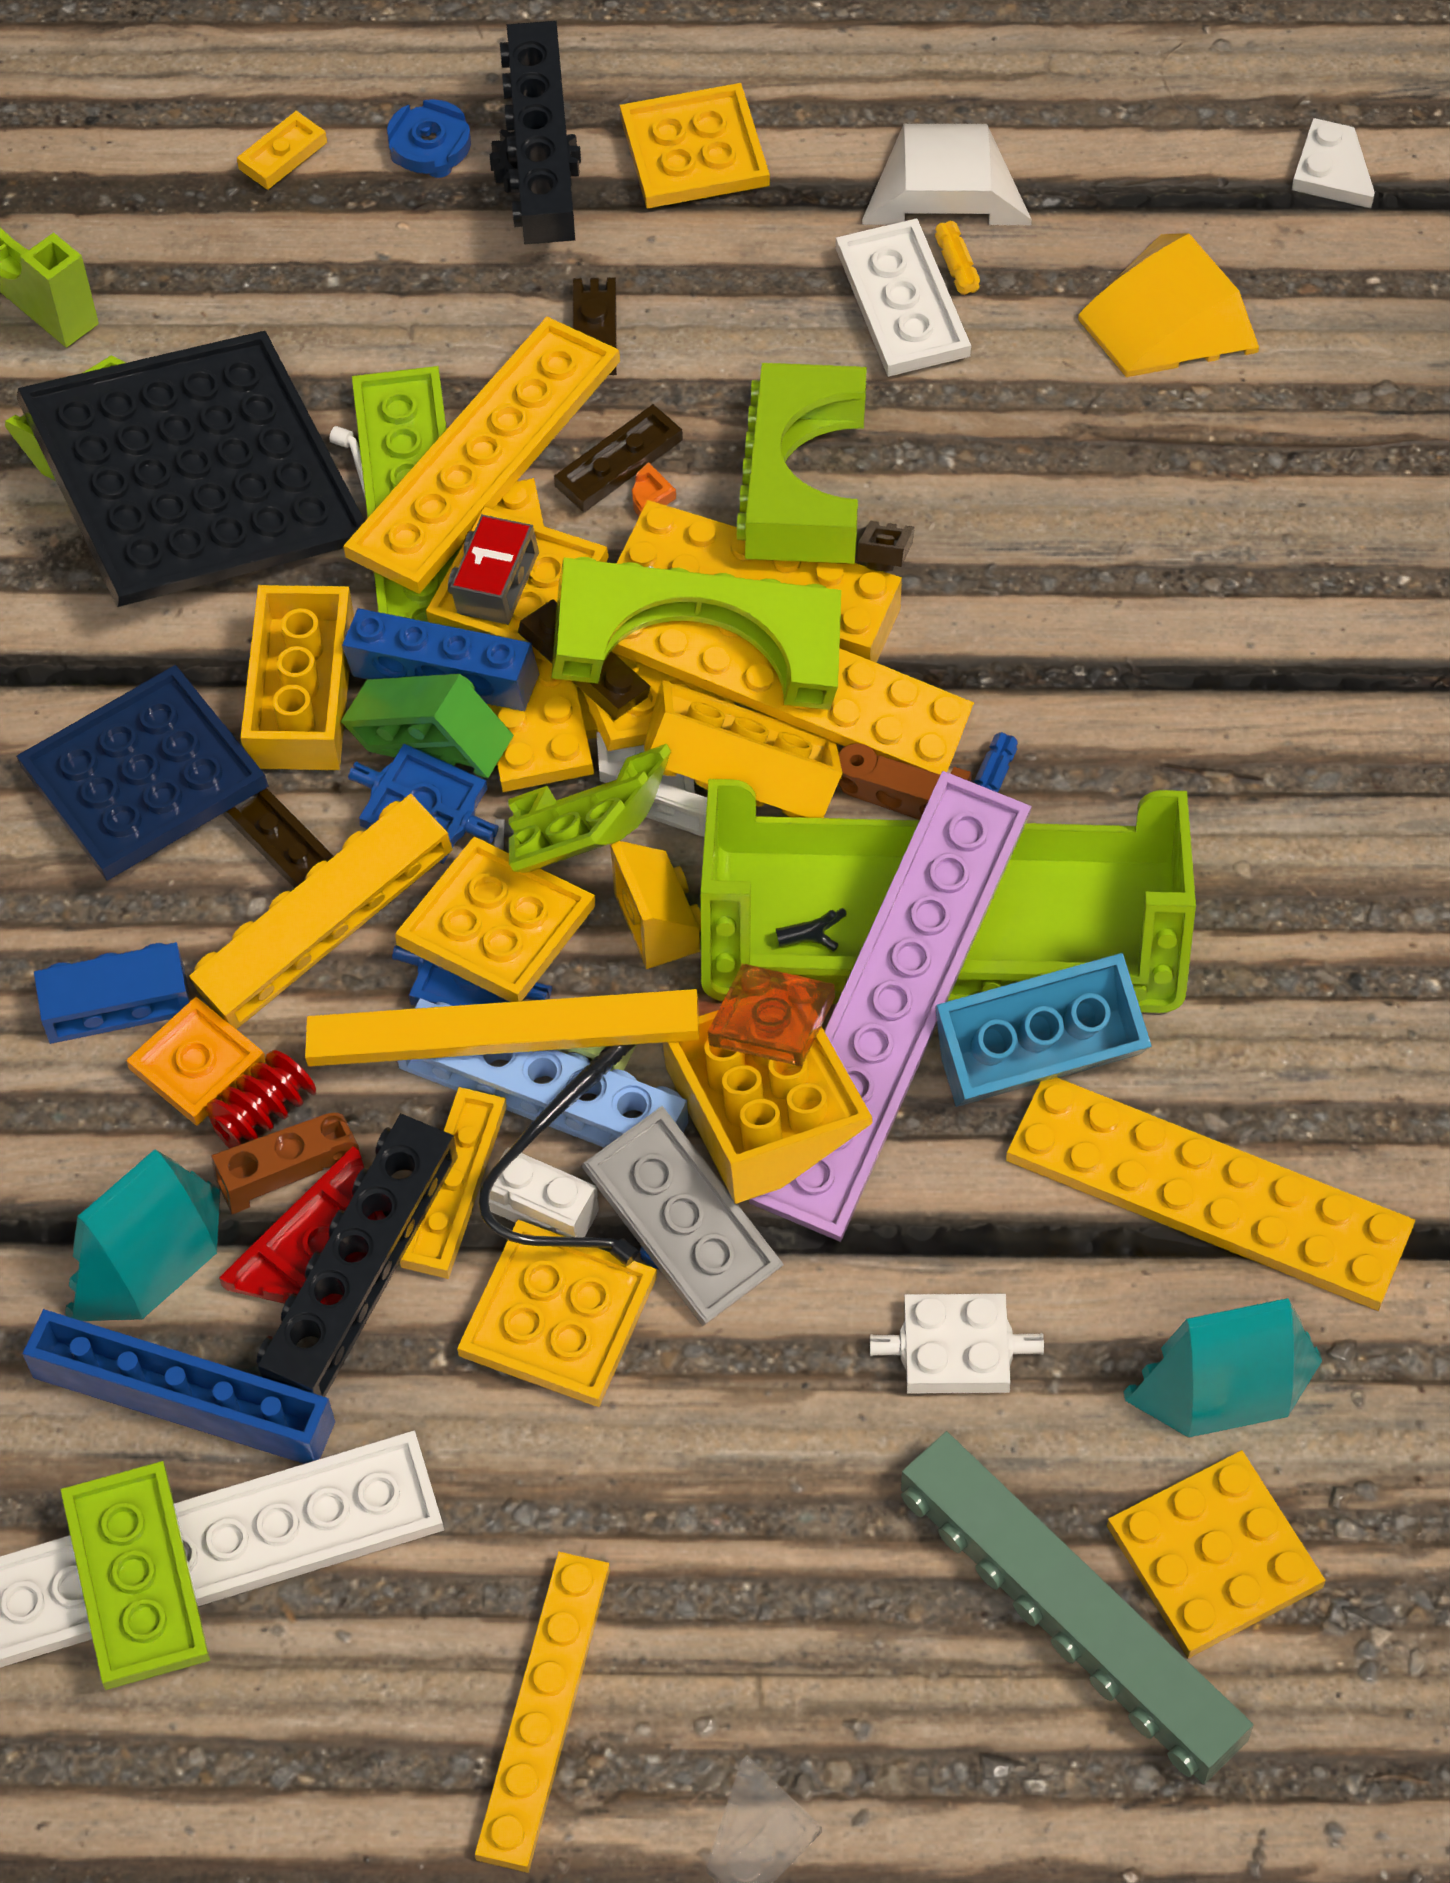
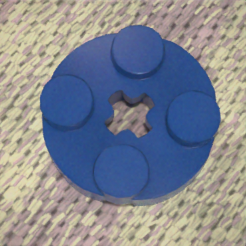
[387,99,471,178]

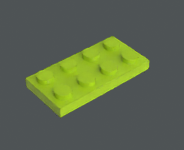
[61,1461,211,1690]

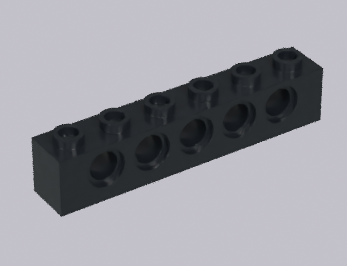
[500,20,576,245]
[256,1113,458,1397]

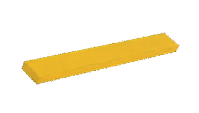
[305,989,699,1067]

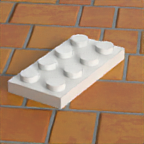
[836,218,971,377]

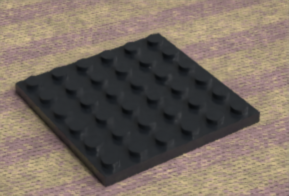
[17,331,365,608]

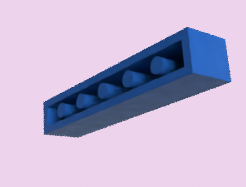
[22,1309,335,1464]

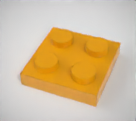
[126,997,266,1126]

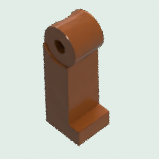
[838,743,971,820]
[211,1113,359,1215]

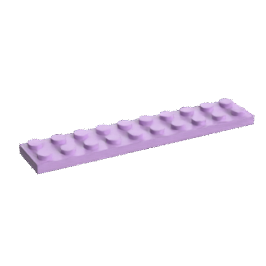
[749,771,1032,1242]

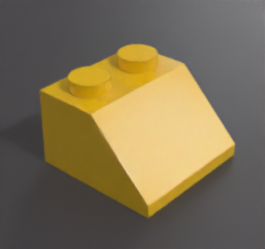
[610,841,701,969]

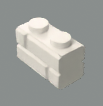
[489,1147,599,1237]

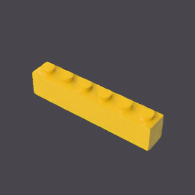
[189,793,453,1030]

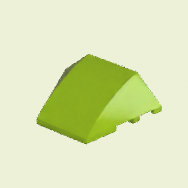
[508,744,671,873]

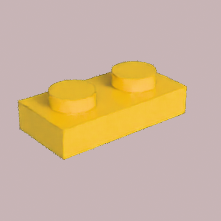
[237,111,327,190]

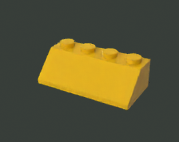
[644,680,842,818]

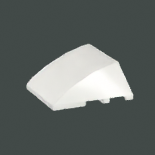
[862,124,1032,225]

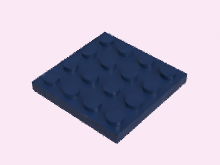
[16,665,269,881]

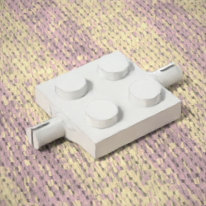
[870,1294,1044,1394]

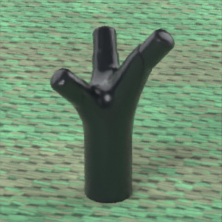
[776,908,847,951]

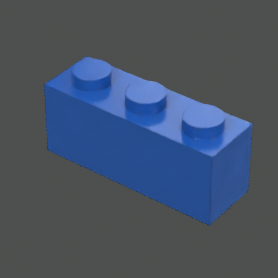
[34,942,190,1044]

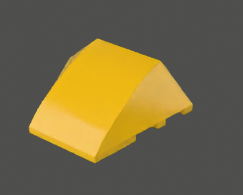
[1078,233,1259,377]

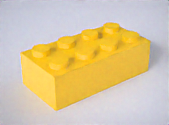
[241,585,354,770]

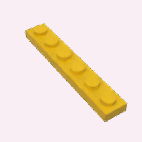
[475,1551,610,1873]

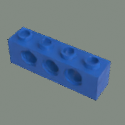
[342,608,539,711]

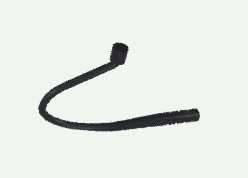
[479,1044,639,1266]

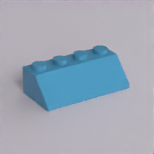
[935,953,1152,1107]

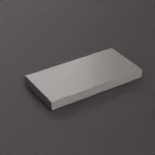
[581,1106,784,1326]

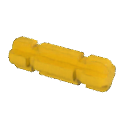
[935,220,980,295]

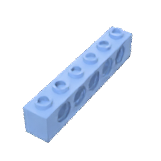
[398,998,688,1148]

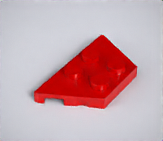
[219,1146,386,1305]

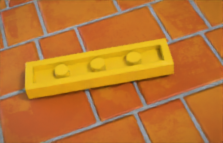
[400,1087,507,1279]

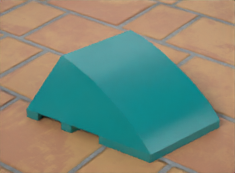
[65,1149,220,1321]
[1123,1298,1322,1438]

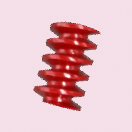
[206,1050,316,1149]

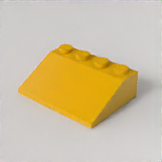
[663,984,873,1204]

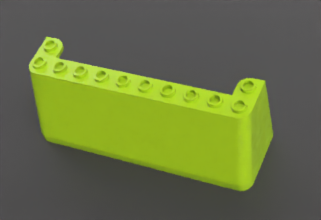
[701,779,1196,1013]

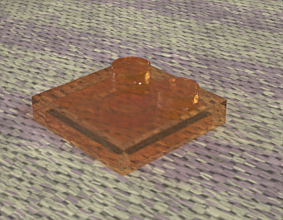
[707,963,835,1067]

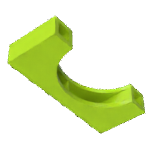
[0,228,99,348]
[737,363,867,564]
[551,557,841,710]

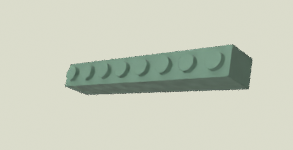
[901,1431,1254,1784]

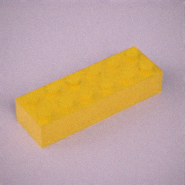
[616,500,902,663]

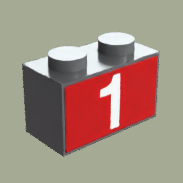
[448,514,539,625]

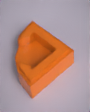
[632,462,676,517]

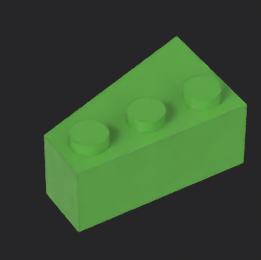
[341,674,514,778]

